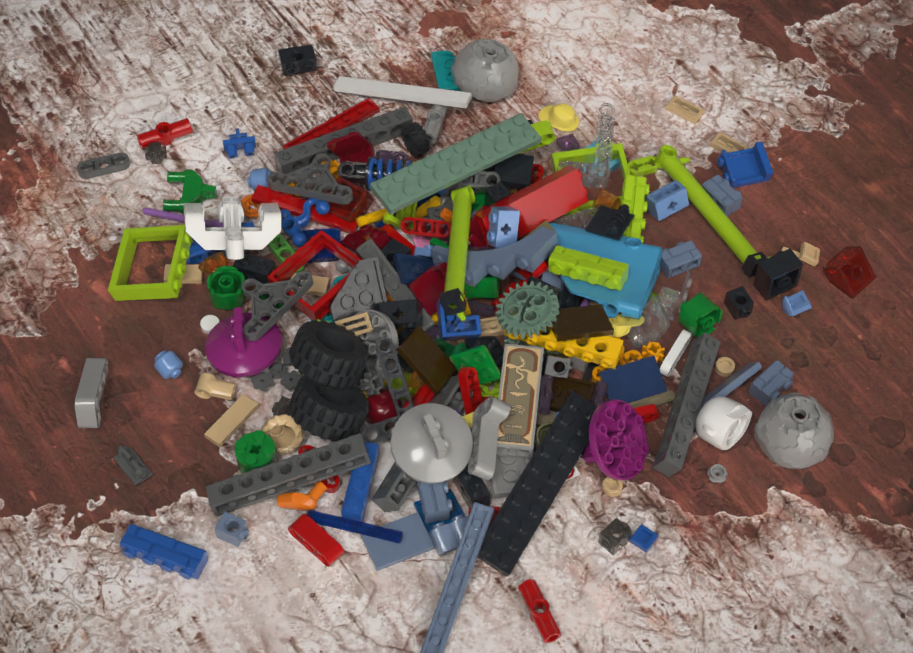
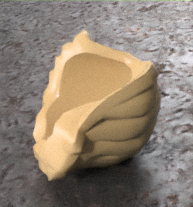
[261,414,305,456]

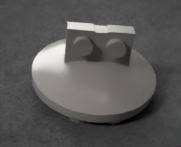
[345,310,399,387]
[391,403,473,484]

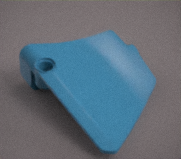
[548,222,662,319]

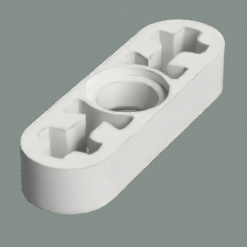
[660,330,693,377]

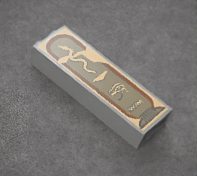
[496,344,544,459]

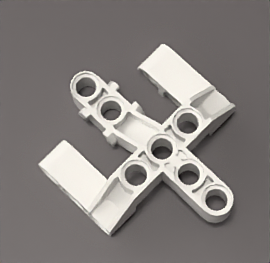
[184,196,281,260]

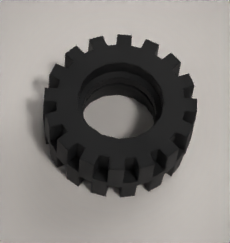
[401,122,430,157]

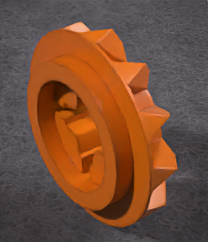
[240,194,260,219]

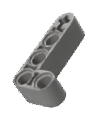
[75,358,108,428]
[468,396,510,481]

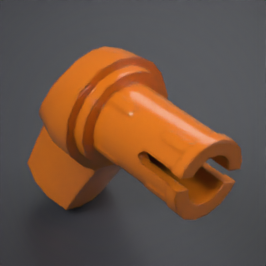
[277,481,327,511]

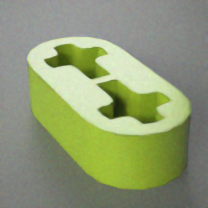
[628,156,659,177]

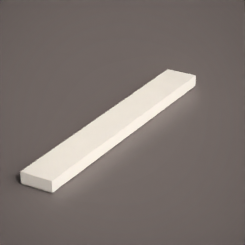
[333,76,472,108]

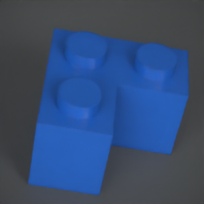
[436,299,481,341]

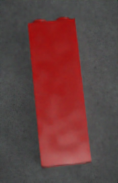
[474,165,588,249]

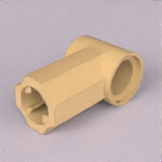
[194,373,237,400]

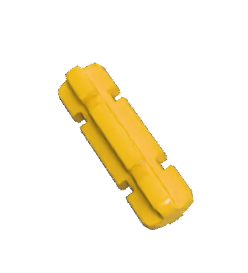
[415,195,441,218]
[356,208,387,227]

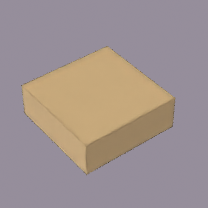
[799,242,820,266]

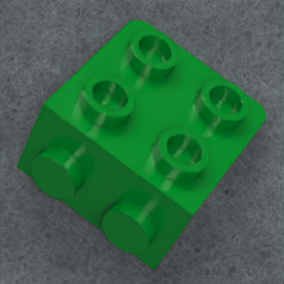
[450,342,501,385]

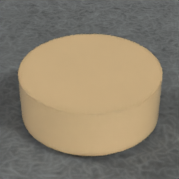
[715,357,735,377]
[602,477,623,497]

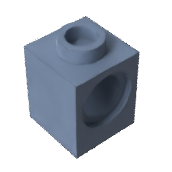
[215,512,249,547]

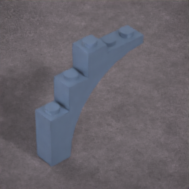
[431,226,558,287]

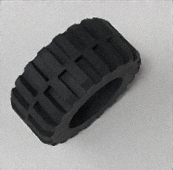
[289,320,369,389]
[288,375,369,442]

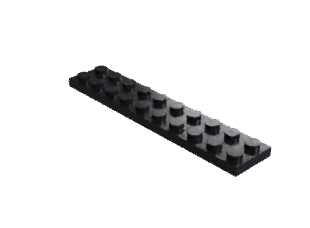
[477,391,597,577]

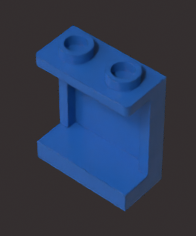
[717,141,773,188]

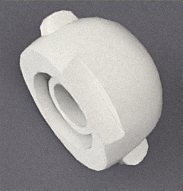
[695,396,752,450]

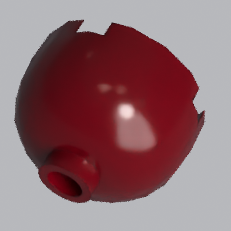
[365,389,403,429]

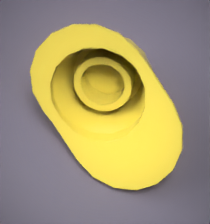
[538,103,579,132]
[608,313,645,337]

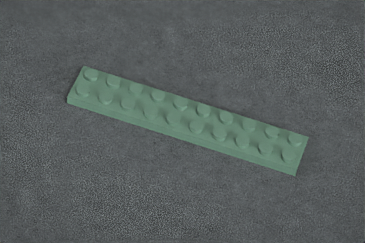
[369,113,542,215]

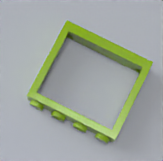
[550,143,631,218]
[108,225,193,301]

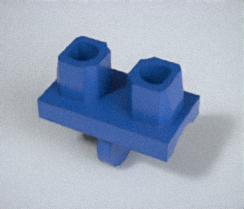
[223,128,256,159]

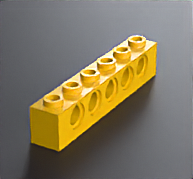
[504,314,624,369]

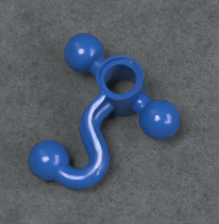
[280,198,330,247]

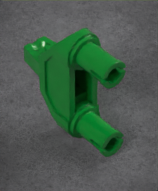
[163,169,217,214]

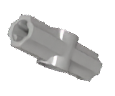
[423,104,449,145]

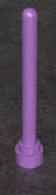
[142,208,223,227]

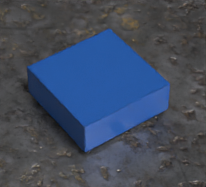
[629,524,659,553]

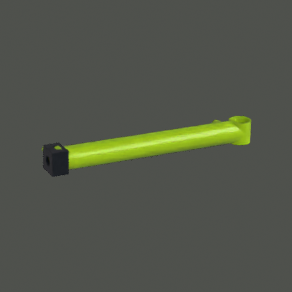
[654,145,772,277]
[439,185,476,321]

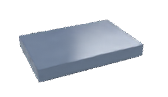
[361,512,434,571]

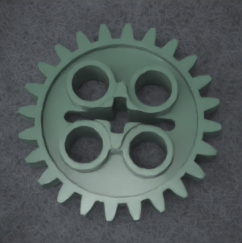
[496,281,560,339]

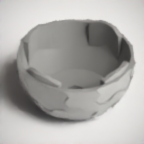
[451,39,519,102]
[754,393,834,469]

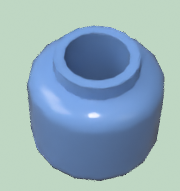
[247,168,273,192]
[154,350,183,379]

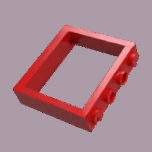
[267,230,362,320]

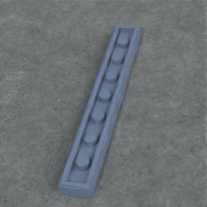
[420,502,494,653]

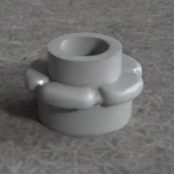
[707,464,727,483]

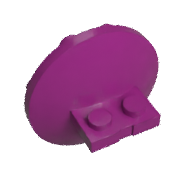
[205,307,283,378]
[583,399,649,481]

